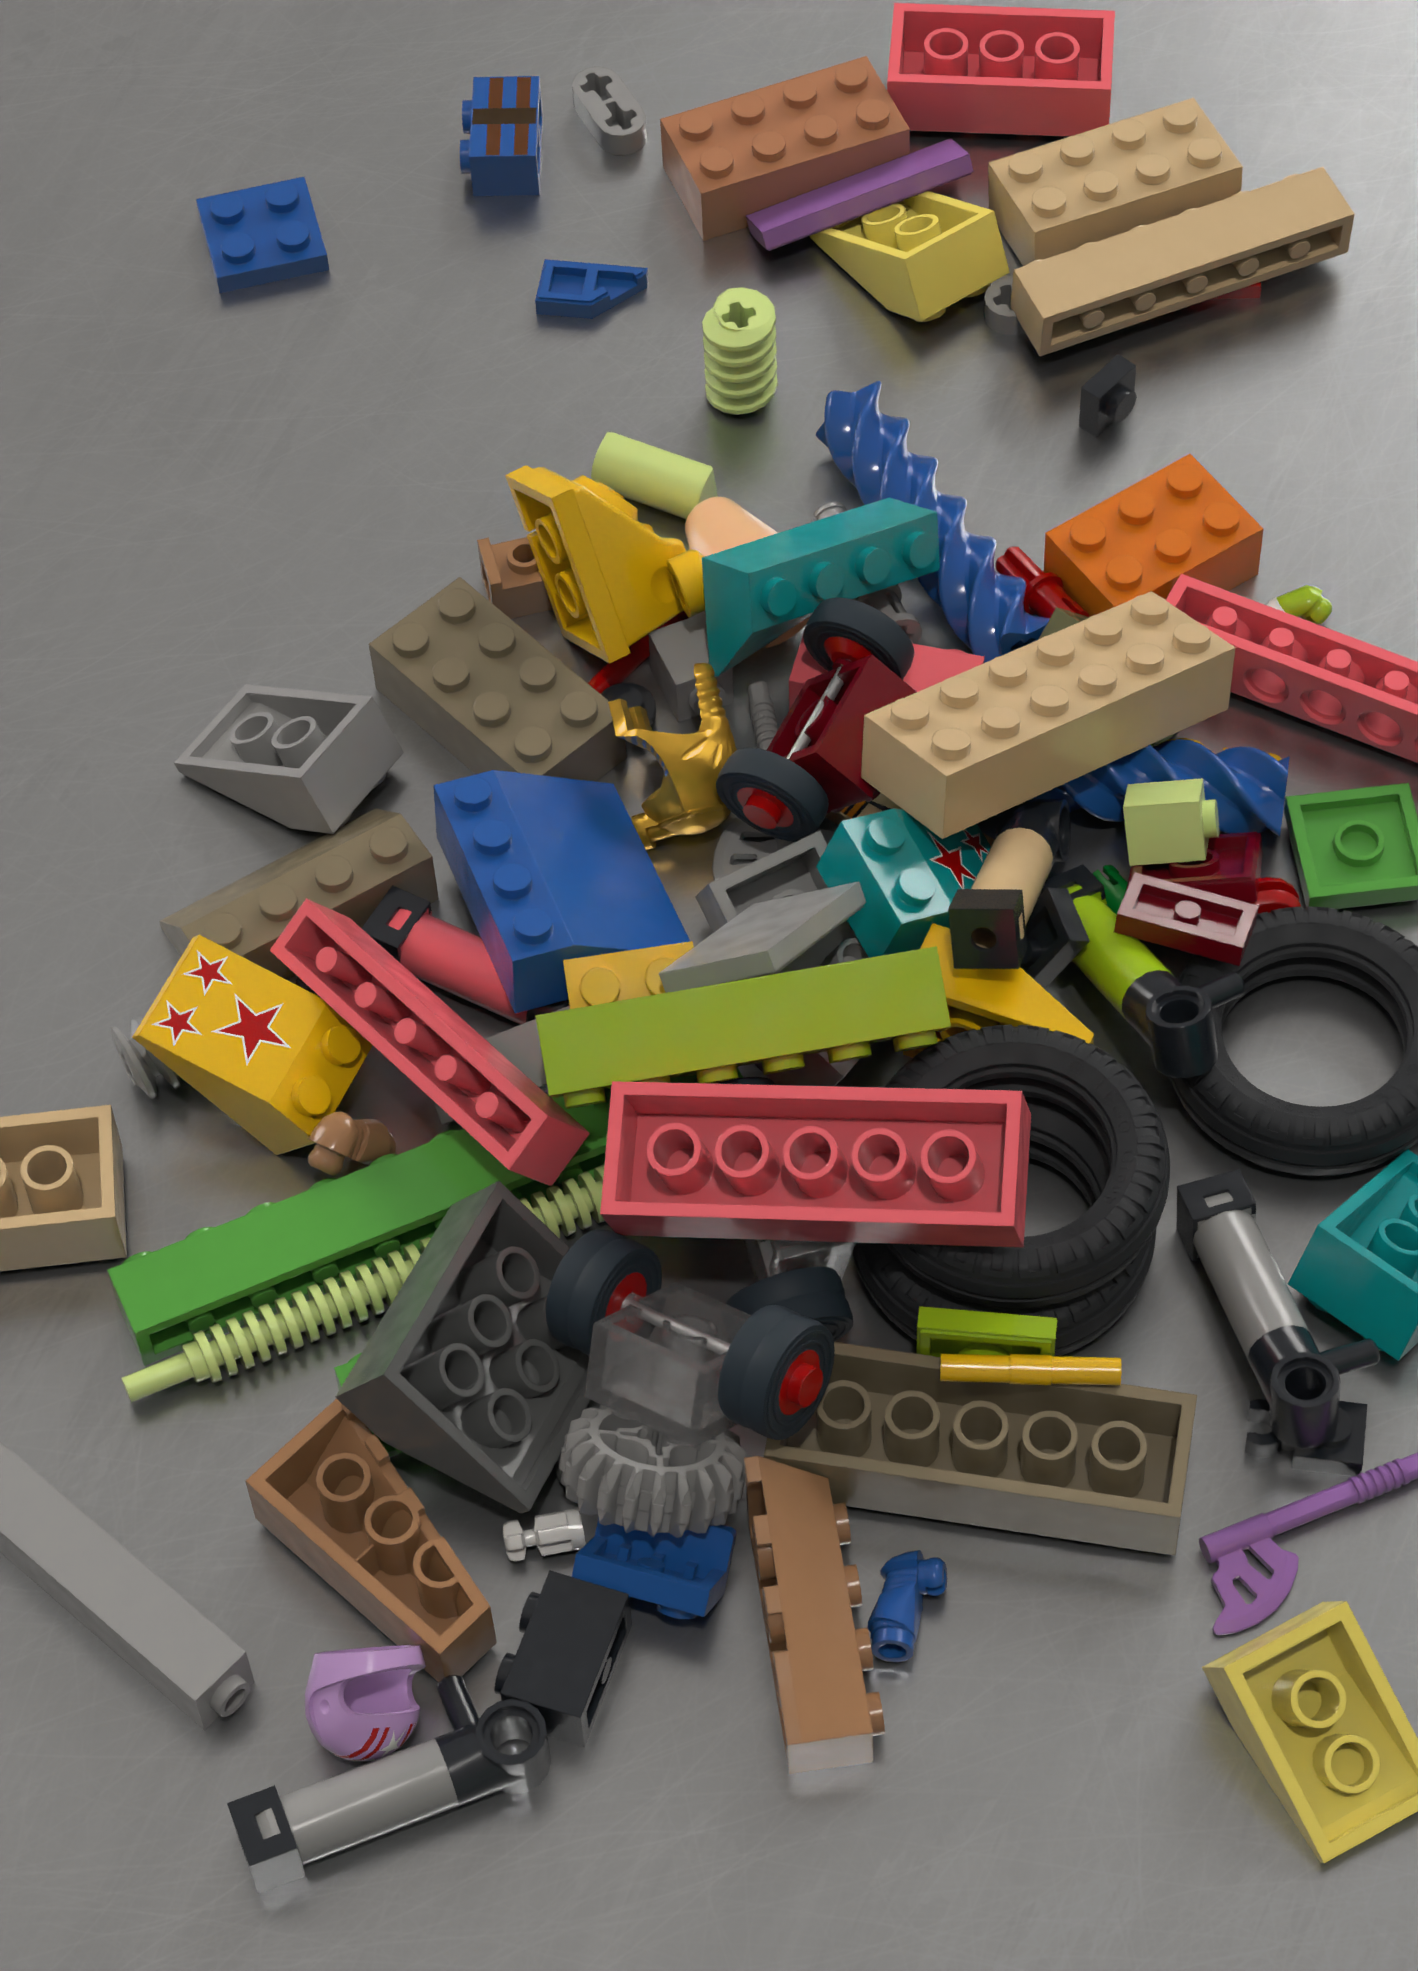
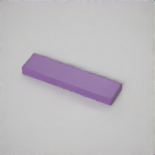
[746,138,974,251]

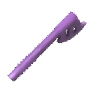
[1199,1452,1418,1636]

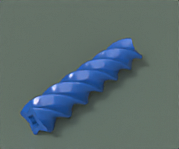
[816,381,1050,663]
[1032,739,1290,837]

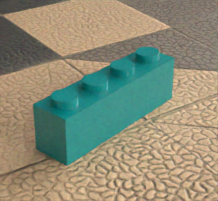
[702,497,940,677]

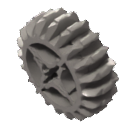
[559,1397,746,1538]

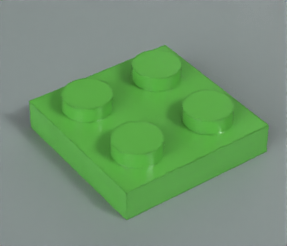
[1284,783,1418,909]

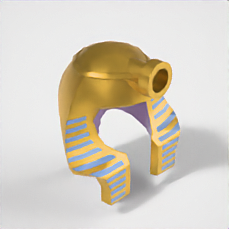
[608,663,737,850]

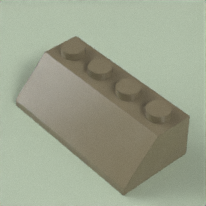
[159,809,439,980]

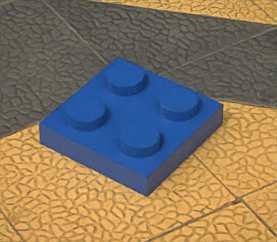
[196,176,329,293]

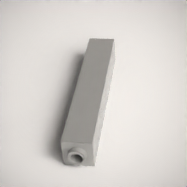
[0,1441,255,1731]

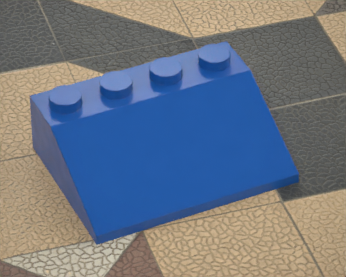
[433,770,690,1013]

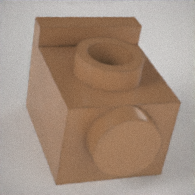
[477,537,553,619]

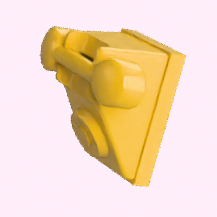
[505,465,705,663]

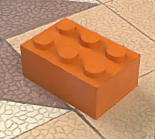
[1043,454,1264,617]

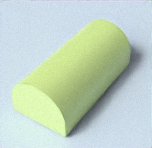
[591,432,718,519]

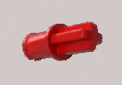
[995,546,1090,618]

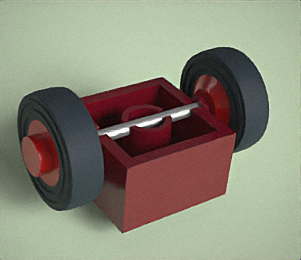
[716,598,916,842]

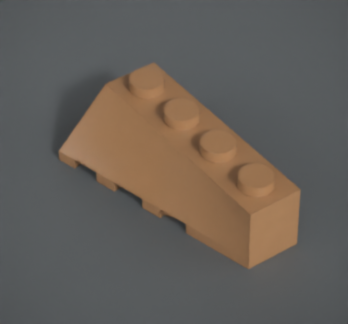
[245,1398,497,1682]
[744,1456,885,1774]

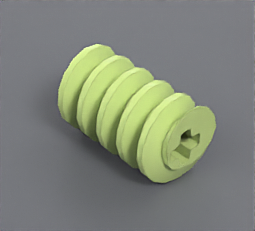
[702,287,778,415]

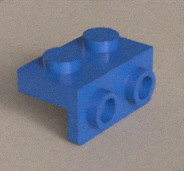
[572,1517,737,1619]

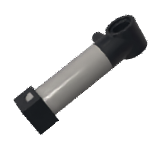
[1176,1169,1380,1449]
[227,1675,551,1894]

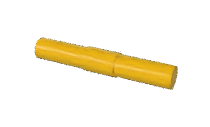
[940,1354,1122,1386]

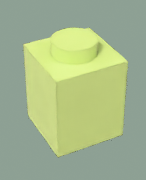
[1123,778,1219,866]

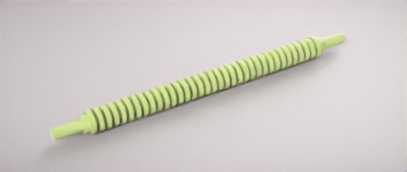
[121,1165,605,1403]

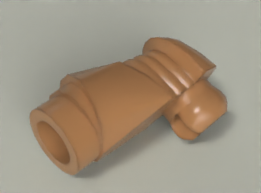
[308,1111,396,1176]

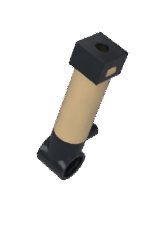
[948,799,1071,969]

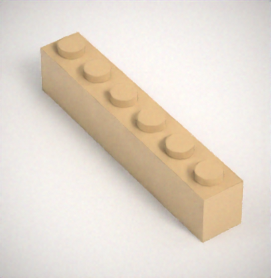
[1010,167,1355,356]

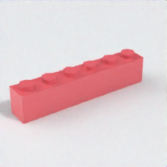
[270,898,590,1186]

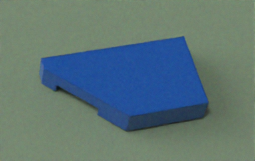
[535,259,648,319]

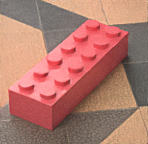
[600,1081,1031,1248]

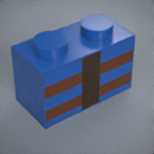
[460,76,543,196]

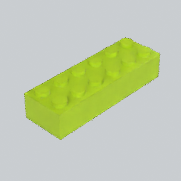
[535,946,951,1109]

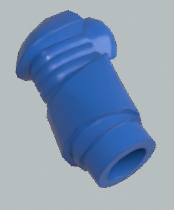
[867,1550,947,1662]

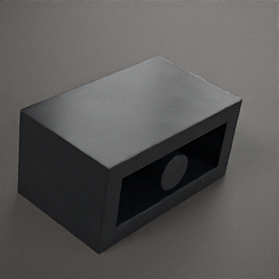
[494,1570,632,1747]

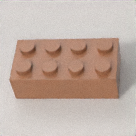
[660,56,910,241]

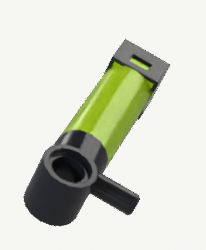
[1039,864,1245,1078]

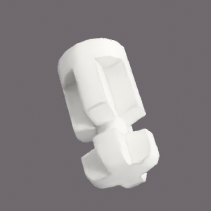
[502,1508,586,1562]

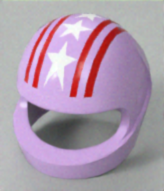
[305,1645,426,1761]

